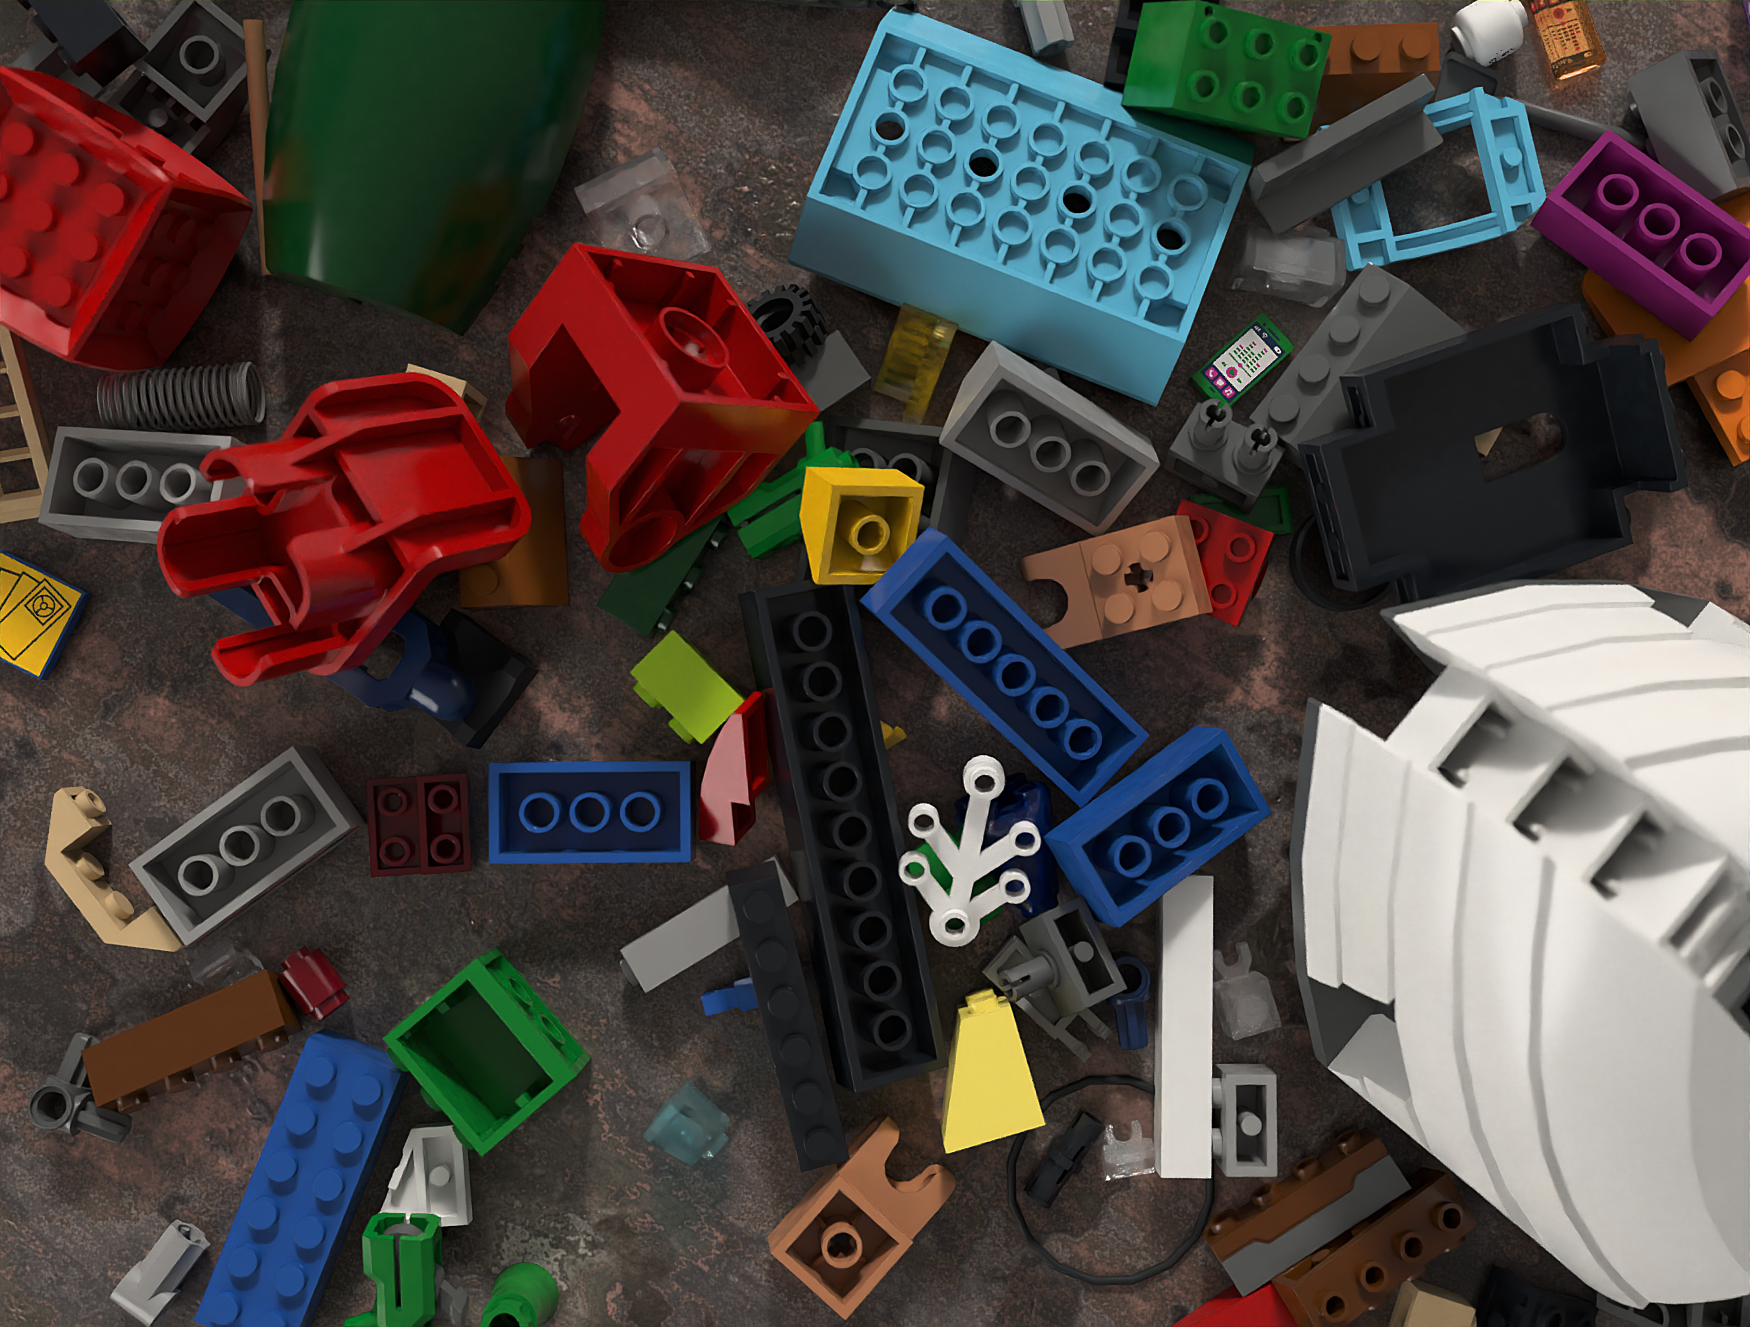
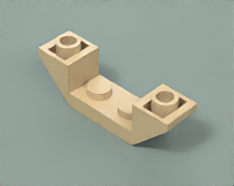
[44,786,195,952]

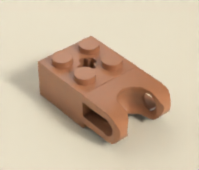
[1019,515,1213,650]
[767,1114,956,1320]

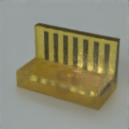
[873,302,960,425]

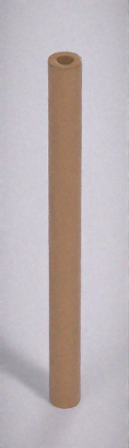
[243,19,273,275]

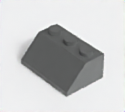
[1626,49,1750,205]

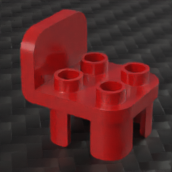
[157,372,532,687]

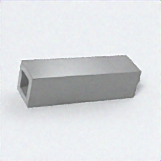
[620,854,799,993]

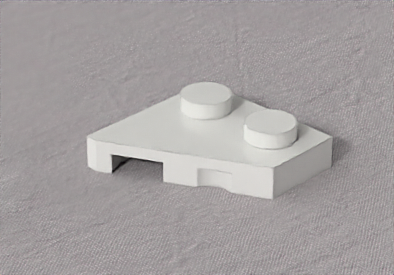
[379,1122,473,1227]

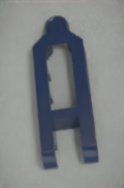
[207,585,477,721]

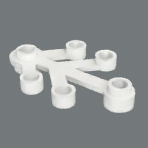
[899,755,1041,947]

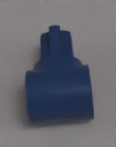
[1105,951,1150,1050]

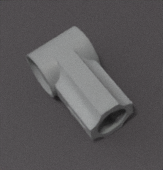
[1012,0,1075,58]
[110,1219,210,1327]

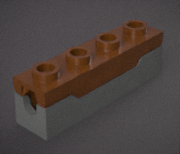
[1202,1127,1411,1297]

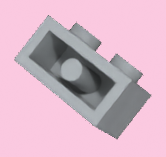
[1211,1064,1277,1177]

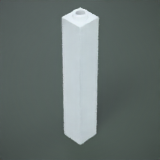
[1154,868,1213,1178]

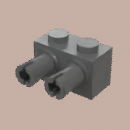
[1163,398,1286,515]

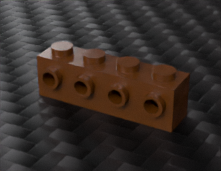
[81,969,303,1114]
[1271,1167,1478,1327]

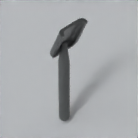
[1434,51,1646,152]

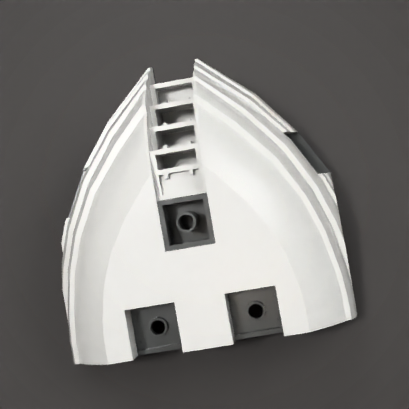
[1289,579,1750,1310]

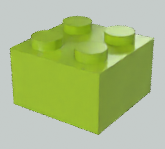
[629,629,747,745]

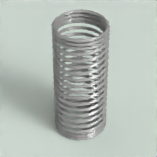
[97,361,265,432]

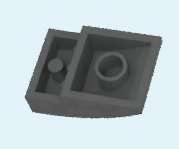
[106,0,272,164]

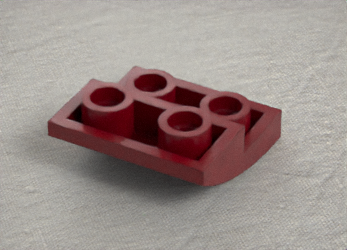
[366,773,472,878]

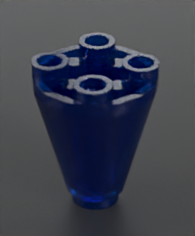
[954,773,1060,918]

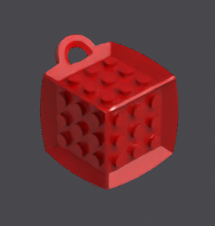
[0,66,254,372]

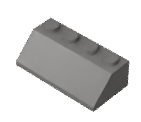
[939,340,1161,537]

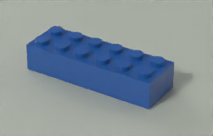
[860,526,1150,809]
[194,1028,412,1327]

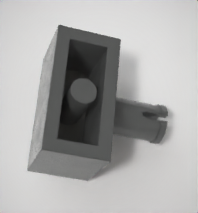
[998,896,1127,1018]

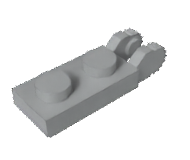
[980,935,1112,1063]

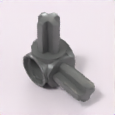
[27,1033,132,1144]

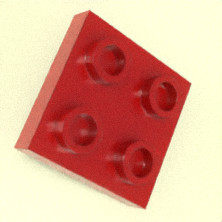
[1147,499,1277,626]

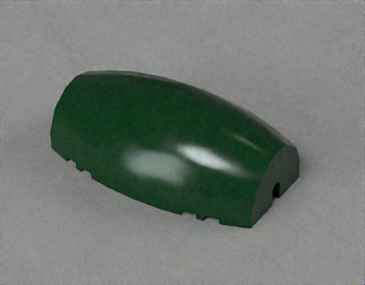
[262,0,606,336]

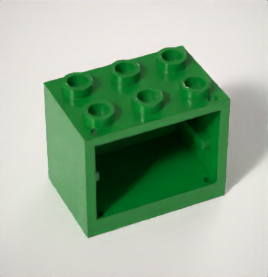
[1121,0,1333,139]
[382,946,591,1157]

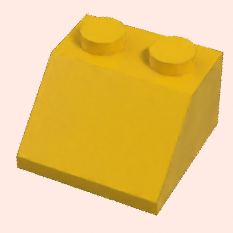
[799,467,925,584]

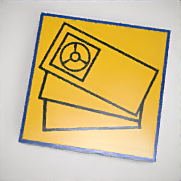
[0,549,92,680]

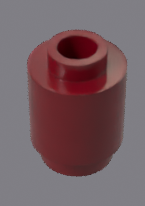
[277,946,350,1023]

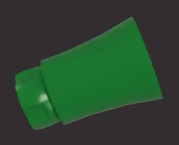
[480,1262,559,1327]

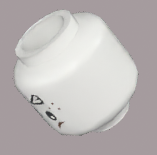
[1449,0,1529,66]

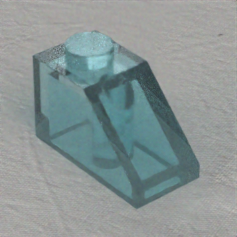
[642,1079,730,1166]

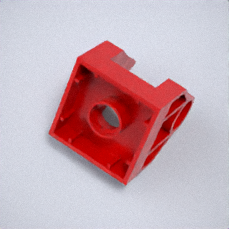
[505,243,821,573]

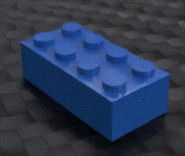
[1043,726,1272,928]
[489,760,696,864]

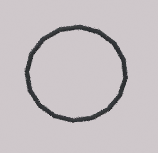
[1007,1075,1215,1286]

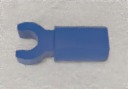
[701,975,758,1016]

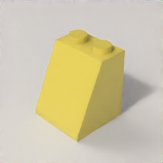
[940,987,1045,1154]

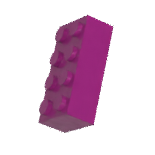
[1530,129,1750,342]

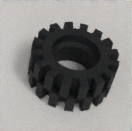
[747,284,828,369]

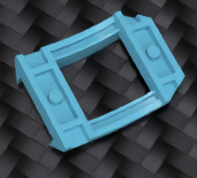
[1316,87,1546,272]

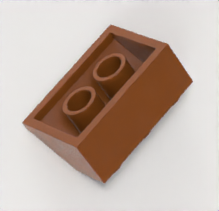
[1281,22,1440,144]
[459,456,570,611]

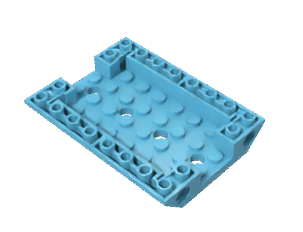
[788,5,1256,407]

